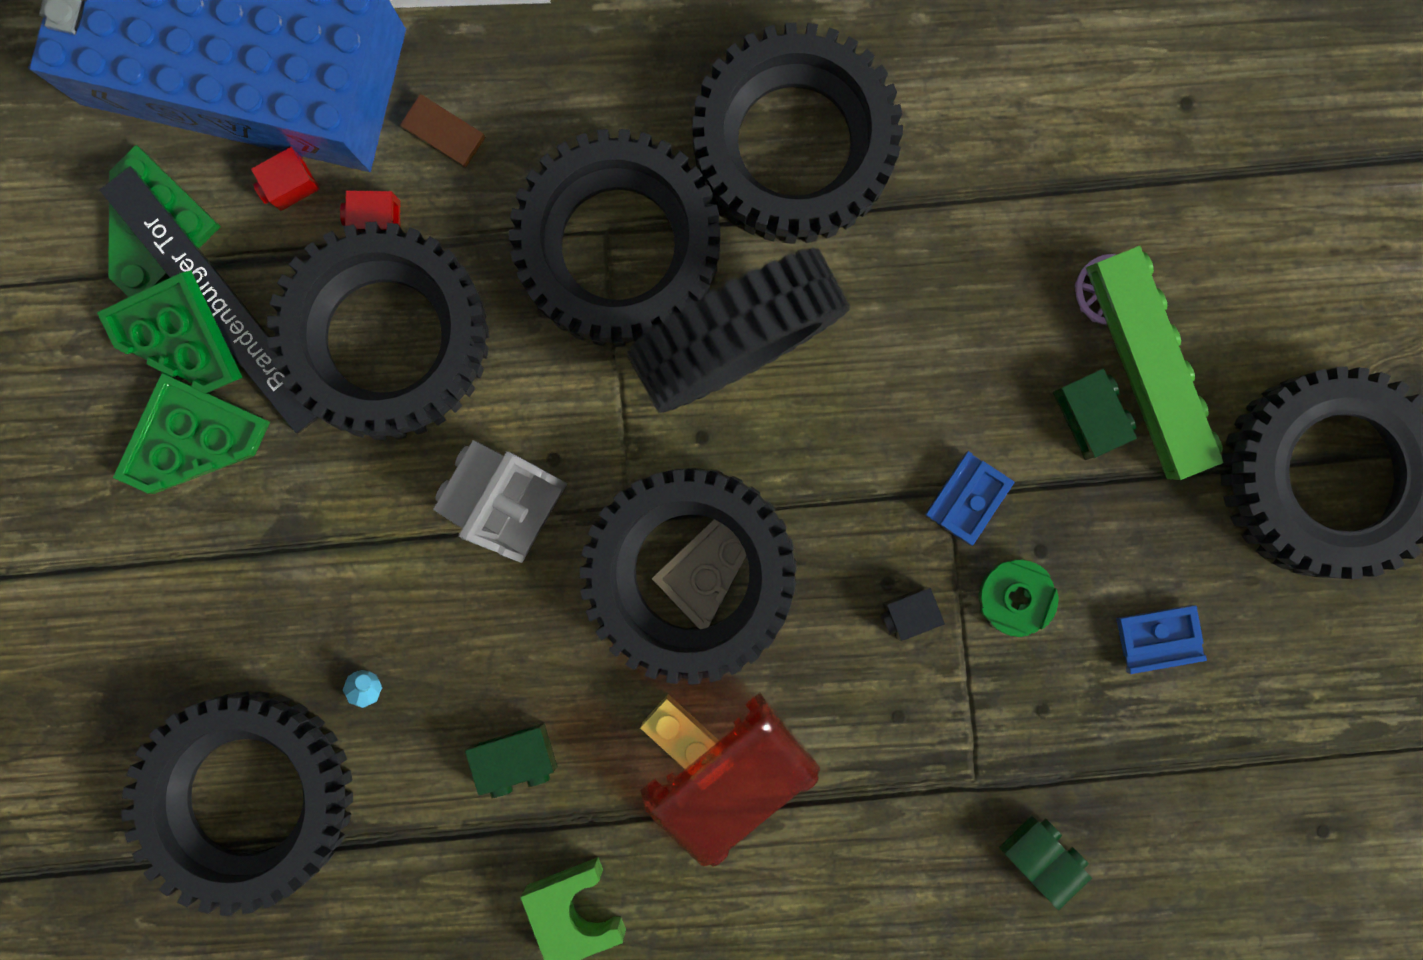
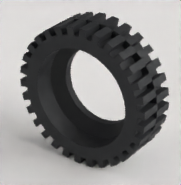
[692,22,903,244]
[509,129,720,347]
[267,222,489,440]
[627,247,851,413]
[1220,367,1423,579]
[580,468,797,685]
[121,691,353,915]

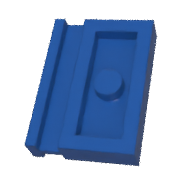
[924,451,1015,546]
[1116,605,1207,674]

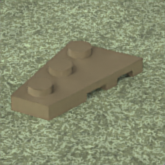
[652,519,747,629]

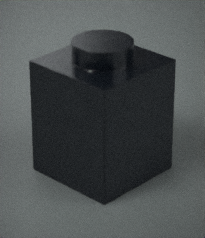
[880,587,945,641]

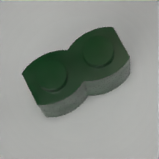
[999,816,1092,911]

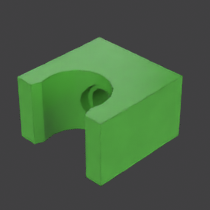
[521,857,626,960]

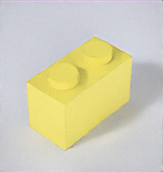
[641,694,725,782]

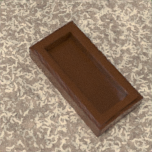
[400,94,486,169]

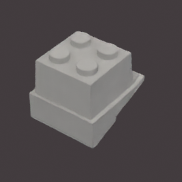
[433,441,567,563]

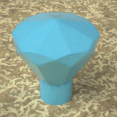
[343,670,382,708]

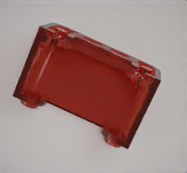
[640,692,820,867]

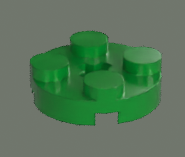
[979,560,1059,637]

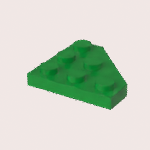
[108,145,221,297]
[97,270,243,394]
[113,373,271,494]

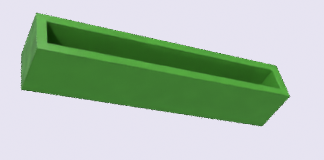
[1086,246,1224,480]

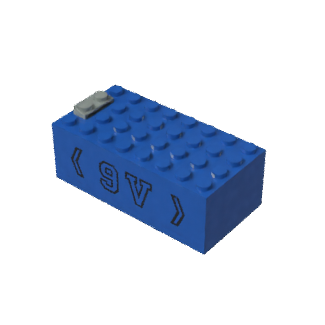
[30,0,406,172]

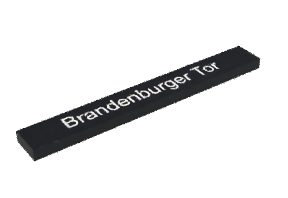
[99,166,319,433]

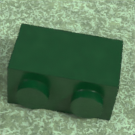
[1053,368,1137,460]
[465,723,558,798]

